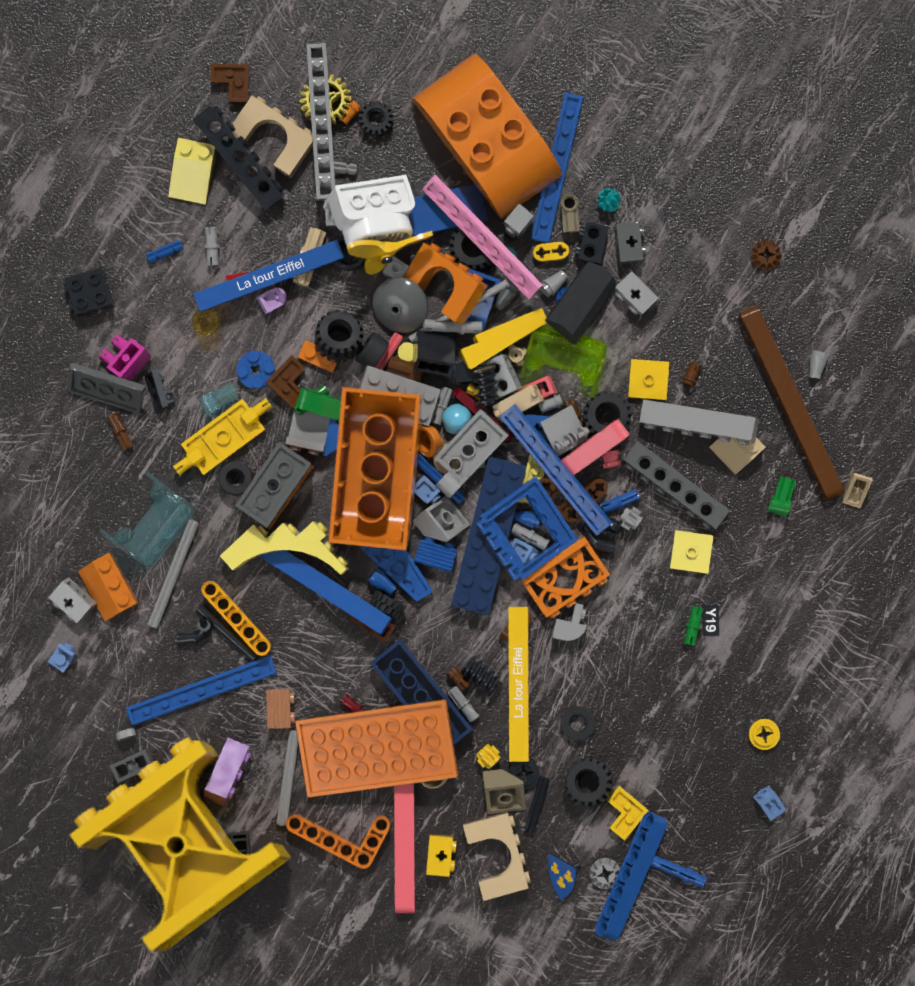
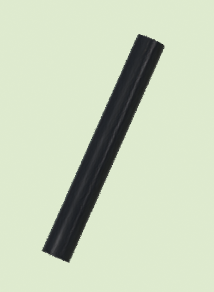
[195,604,258,662]

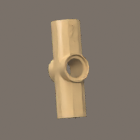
[293,228,326,287]

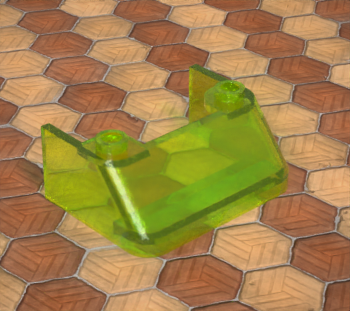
[520,325,607,398]

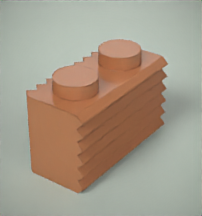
[266,689,295,729]

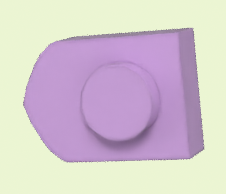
[256,287,287,314]

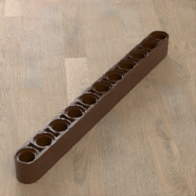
[739,305,845,501]

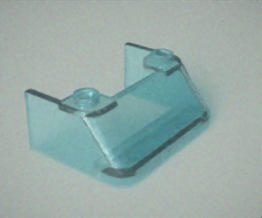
[99,471,194,567]

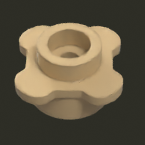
[508,345,527,366]

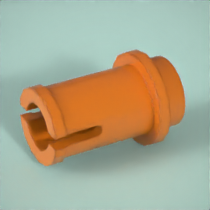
[340,100,361,125]

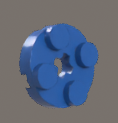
[237,351,275,389]

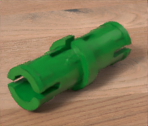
[684,606,704,646]

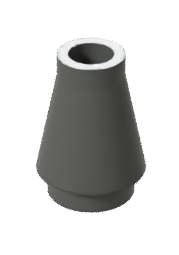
[493,284,518,311]

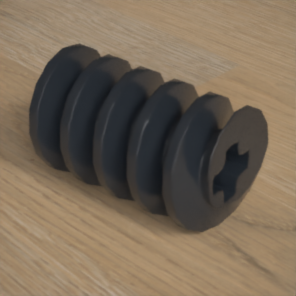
[472,364,499,406]
[461,655,502,697]

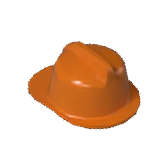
[418,426,444,457]

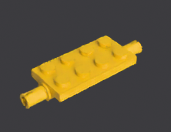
[173,397,273,476]

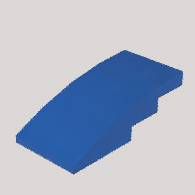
[409,185,488,236]

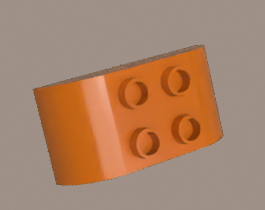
[412,54,562,220]
[329,387,422,550]

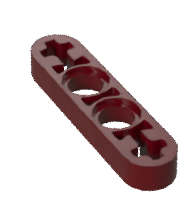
[452,387,514,444]

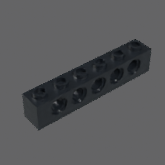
[193,104,284,210]

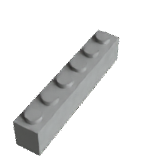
[639,400,759,445]

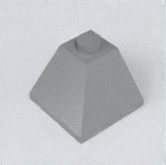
[413,495,470,542]

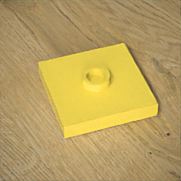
[670,530,713,574]

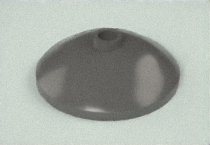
[373,277,428,333]

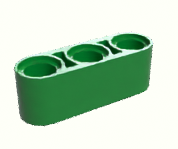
[295,387,341,421]

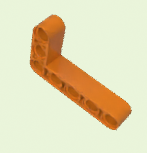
[286,814,390,869]

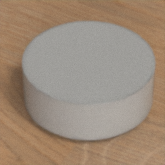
[116,728,136,741]

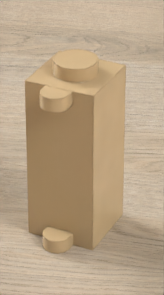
[492,384,545,423]

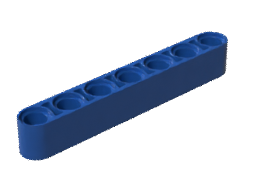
[595,812,667,941]

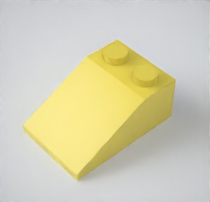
[168,138,217,205]

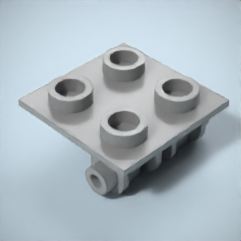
[540,405,590,456]

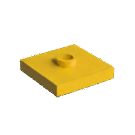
[628,359,669,401]

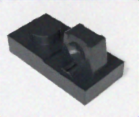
[145,369,175,411]

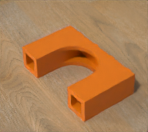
[403,243,488,325]

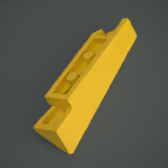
[458,308,547,369]

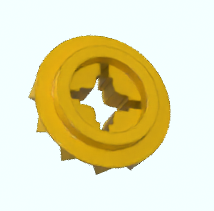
[749,719,780,750]

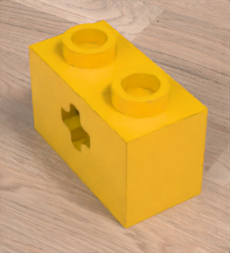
[426,834,456,877]

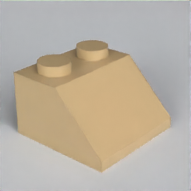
[709,438,765,475]

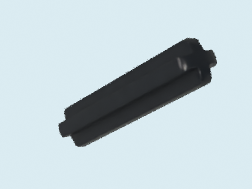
[524,776,549,832]

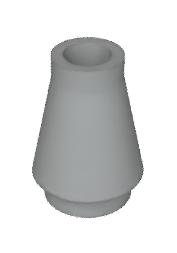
[540,270,568,297]
[809,350,828,379]

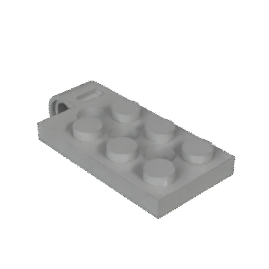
[435,409,509,498]

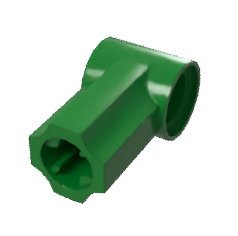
[768,476,796,517]

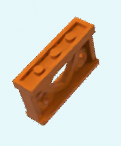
[520,536,610,619]

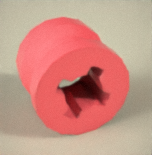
[601,450,622,469]

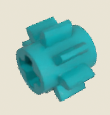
[596,188,622,212]

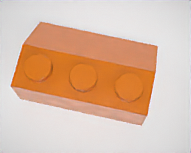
[78,553,139,622]

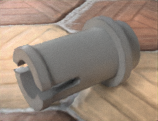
[539,394,564,414]

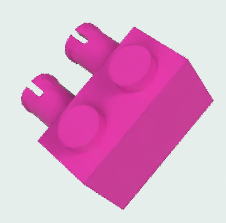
[99,334,151,381]

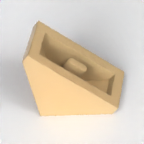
[842,473,873,508]

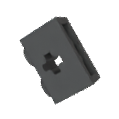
[615,222,646,265]
[110,748,154,783]

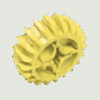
[300,75,351,124]

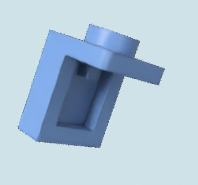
[415,475,441,505]

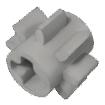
[619,507,643,530]

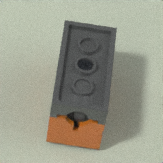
[235,442,314,530]

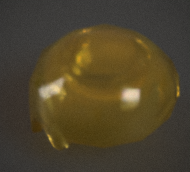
[192,308,221,336]

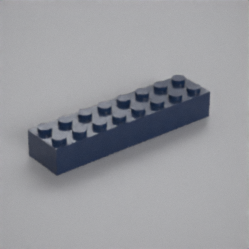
[451,456,526,615]

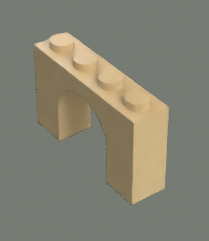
[228,96,313,179]
[463,812,531,901]

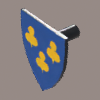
[548,853,581,900]

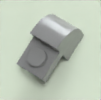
[552,603,587,641]

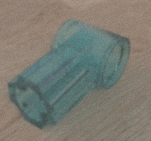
[198,382,239,416]

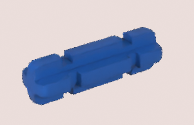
[146,240,183,263]

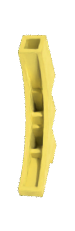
[220,521,349,575]

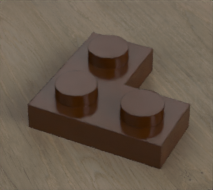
[210,63,249,103]
[265,355,305,409]

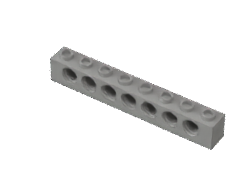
[307,43,335,201]

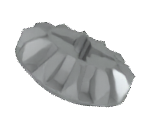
[590,858,620,889]

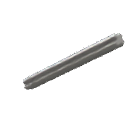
[148,519,199,628]

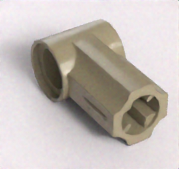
[560,194,580,233]

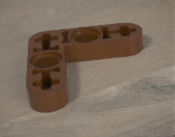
[539,477,608,523]

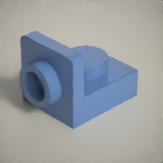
[511,538,540,564]
[48,642,77,673]
[754,786,786,821]

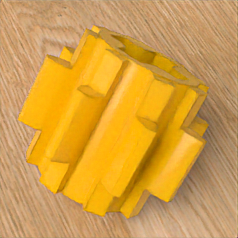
[475,744,501,769]

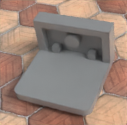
[285,410,330,455]

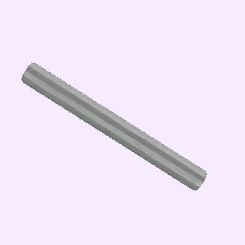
[276,730,299,826]

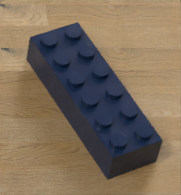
[370,639,473,745]

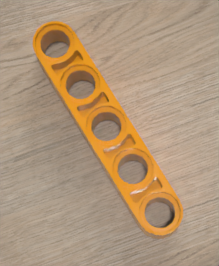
[201,581,272,656]

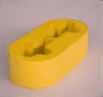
[533,242,569,262]

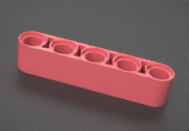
[561,419,630,475]

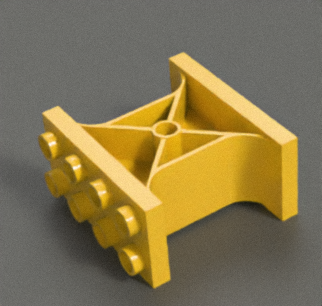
[70,737,291,951]

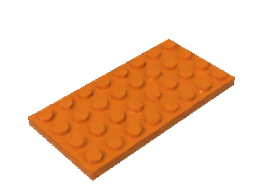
[295,699,458,797]

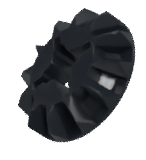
[509,759,540,789]

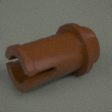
[682,361,701,387]
[447,666,470,691]

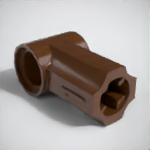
[386,356,425,383]

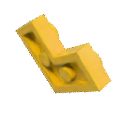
[608,786,649,840]

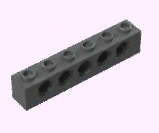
[623,441,730,530]

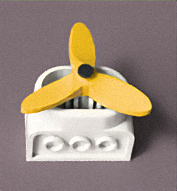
[323,175,433,275]

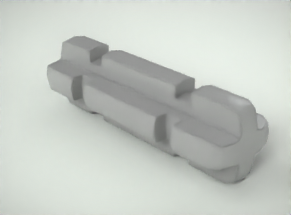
[334,161,357,175]

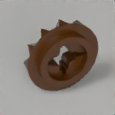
[751,240,782,271]

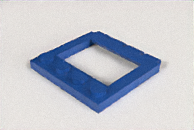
[475,476,578,581]

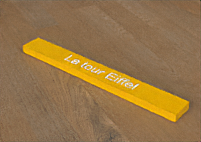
[509,607,529,762]

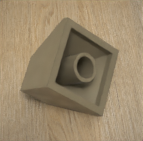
[483,769,526,814]

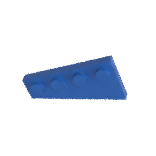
[360,546,433,602]

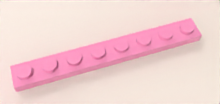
[422,175,543,299]

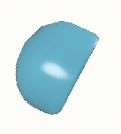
[442,404,471,434]

